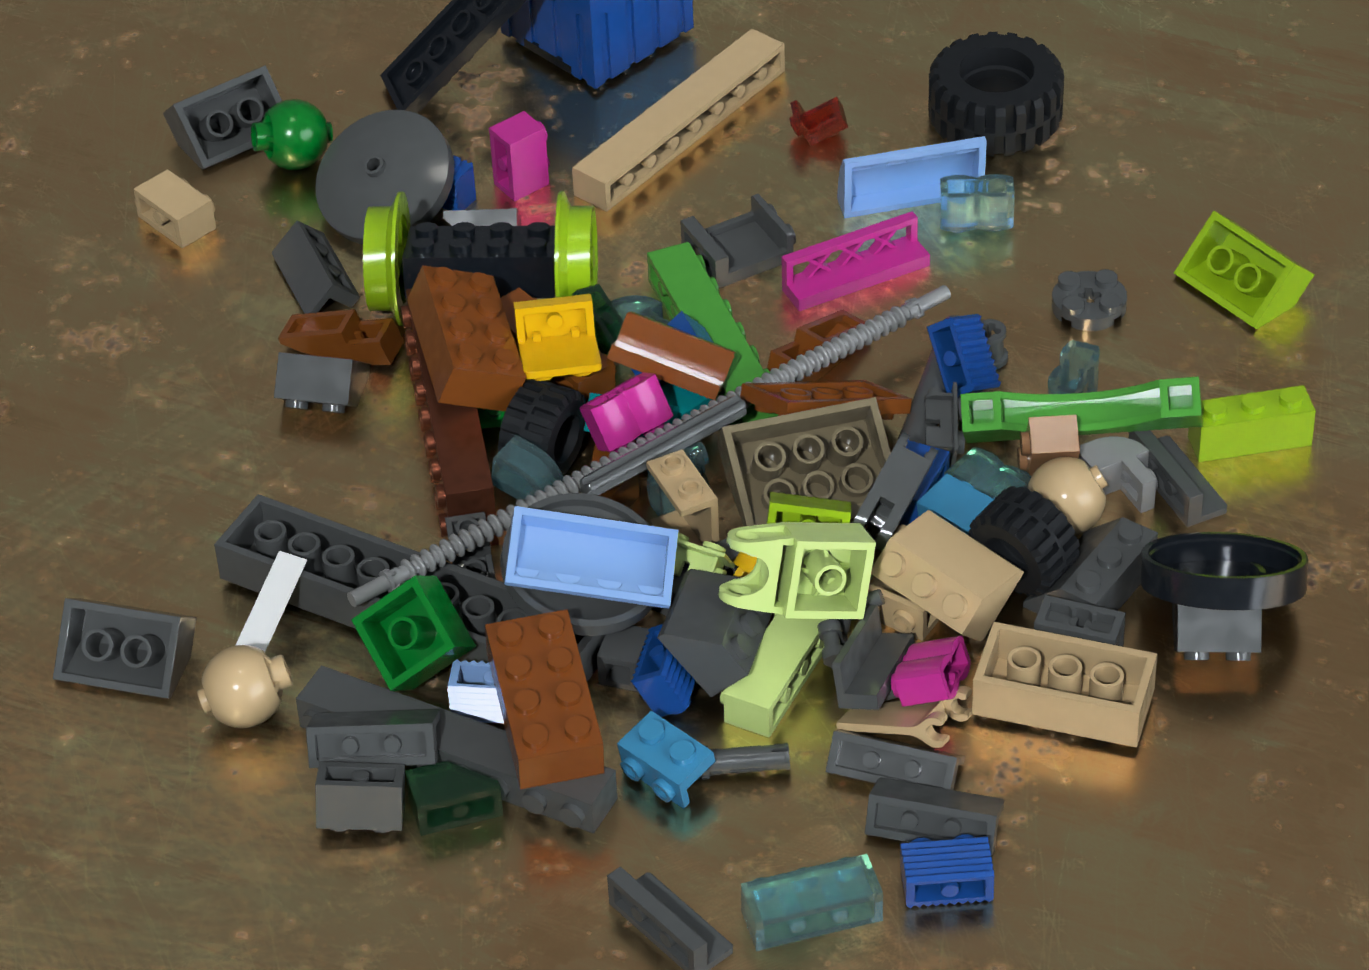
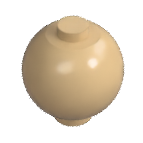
[1027,457,1108,535]
[197,645,294,728]

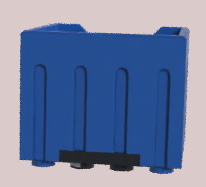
[501,0,694,89]

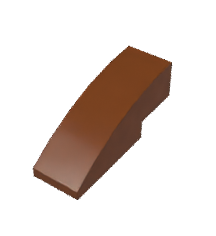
[278,309,404,365]
[767,310,865,382]

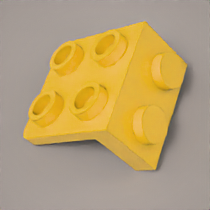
[513,294,602,381]

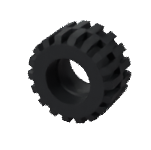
[498,379,586,485]
[968,486,1080,597]

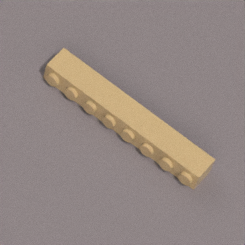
[572,29,785,212]

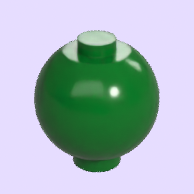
[251,99,333,170]

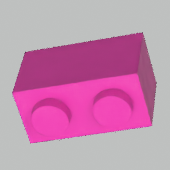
[489,111,550,202]

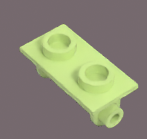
[674,532,735,577]

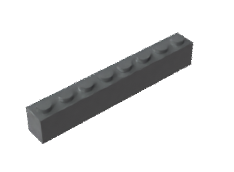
[296,665,618,833]

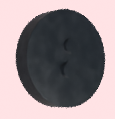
[1141,532,1308,610]

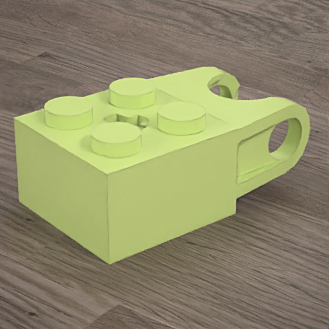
[718,522,876,619]

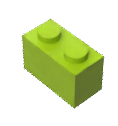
[766,492,851,524]

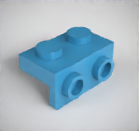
[617,711,715,809]

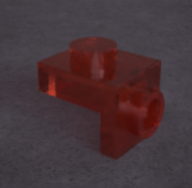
[789,97,848,146]

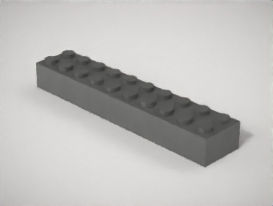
[214,494,605,682]

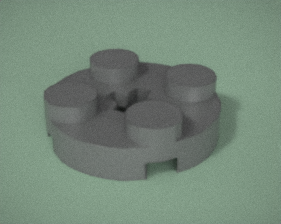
[1052,269,1127,331]

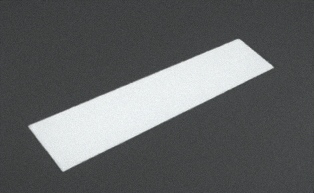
[235,551,307,652]

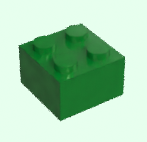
[351,575,476,691]

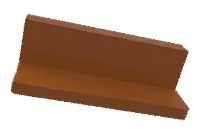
[607,311,735,400]

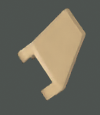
[836,686,972,748]

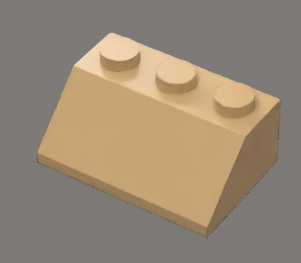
[871,510,1024,642]

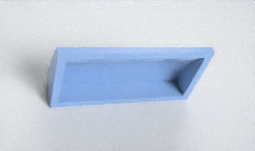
[837,136,987,219]
[504,506,678,609]

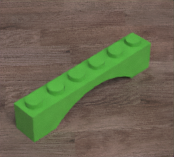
[960,377,1203,443]

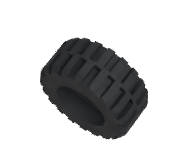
[928,32,1064,156]

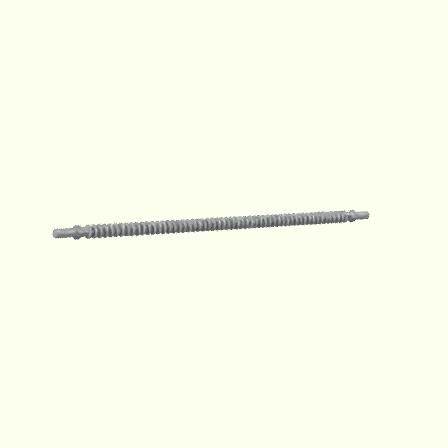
[347,285,951,607]

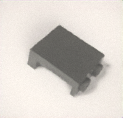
[680,194,796,288]

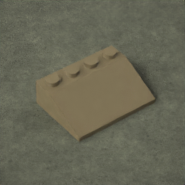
[718,397,891,526]

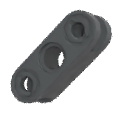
[852,432,939,552]

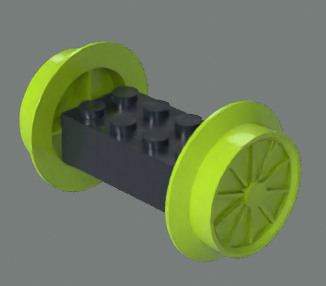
[363,191,598,326]

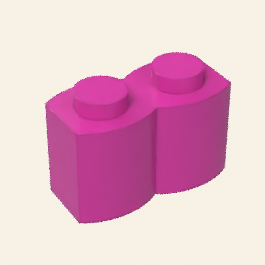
[579,372,674,453]
[891,636,971,707]

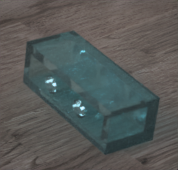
[740,854,883,951]

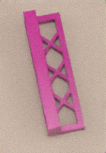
[781,211,930,311]

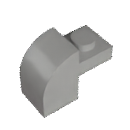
[1079,436,1158,513]

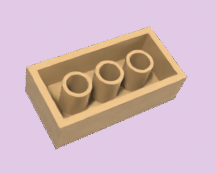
[972,621,1157,748]

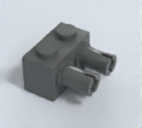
[315,762,405,833]

